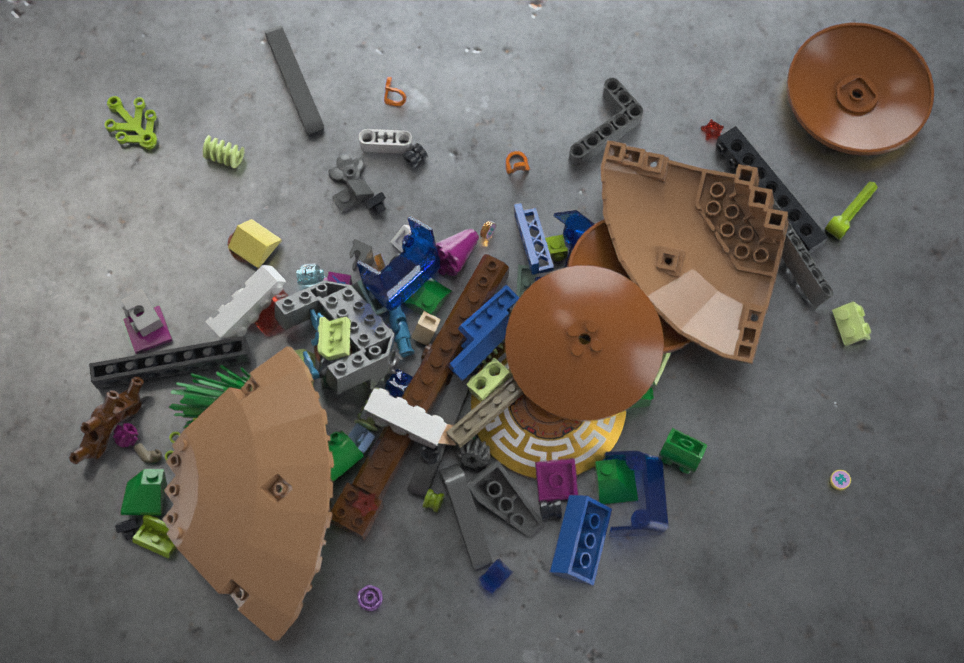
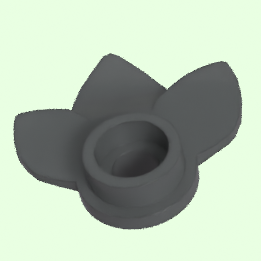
[328,155,364,183]

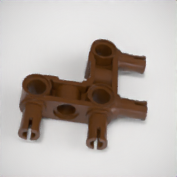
[69,377,144,464]

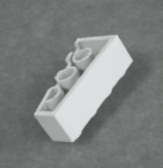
[205,265,286,338]
[360,388,447,449]

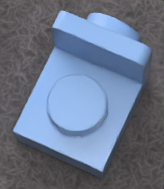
[348,423,375,453]

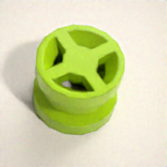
[422,489,444,513]

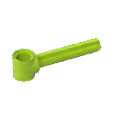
[825,181,878,240]

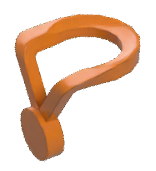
[384,77,407,106]
[506,151,530,174]

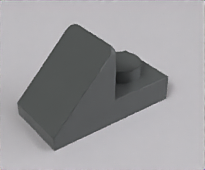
[332,179,374,213]

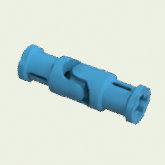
[387,298,415,358]

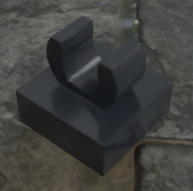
[364,192,386,214]
[115,517,139,541]

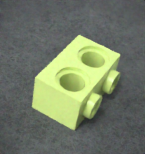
[466,358,512,402]

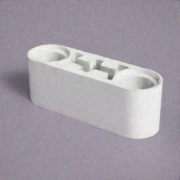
[359,129,413,154]

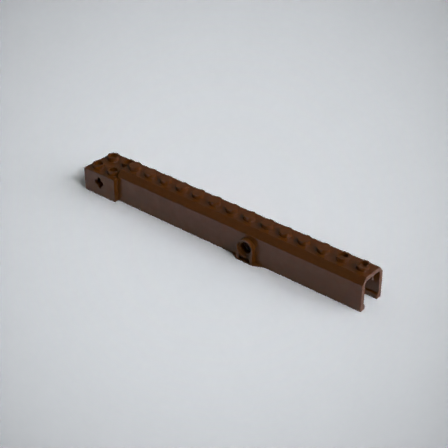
[330,254,509,540]

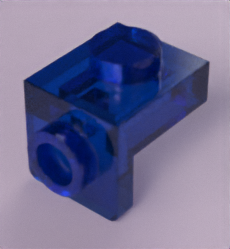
[384,368,413,398]
[478,559,514,593]

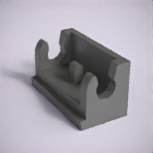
[349,239,374,278]

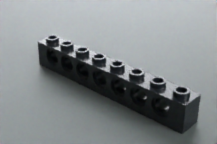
[716,126,828,254]
[89,336,250,389]

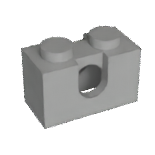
[122,289,164,337]

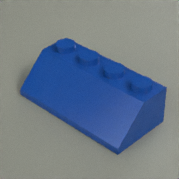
[550,495,612,586]

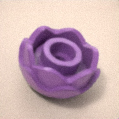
[357,585,383,611]

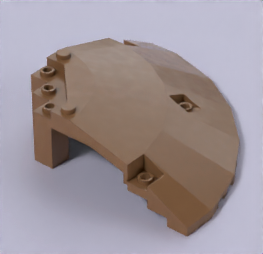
[601,140,789,364]
[162,347,334,641]

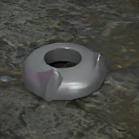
[387,351,404,374]

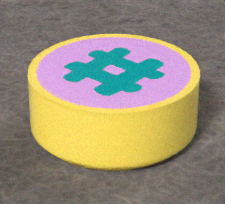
[830,470,851,491]

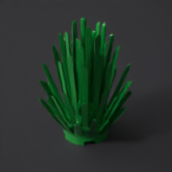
[169,364,252,428]

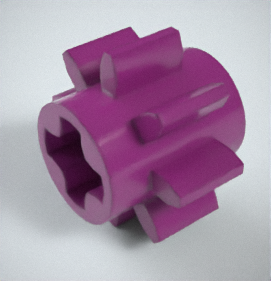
[113,423,138,447]

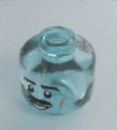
[296,263,325,289]

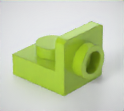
[545,235,568,262]

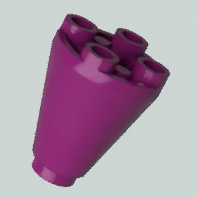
[427,229,479,276]

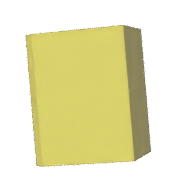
[228,219,282,269]

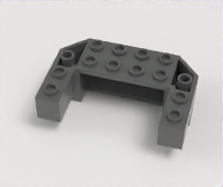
[275,280,395,395]

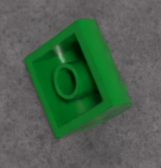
[659,428,708,474]
[328,430,364,482]

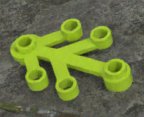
[104,96,157,149]

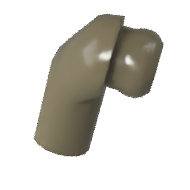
[133,443,162,463]

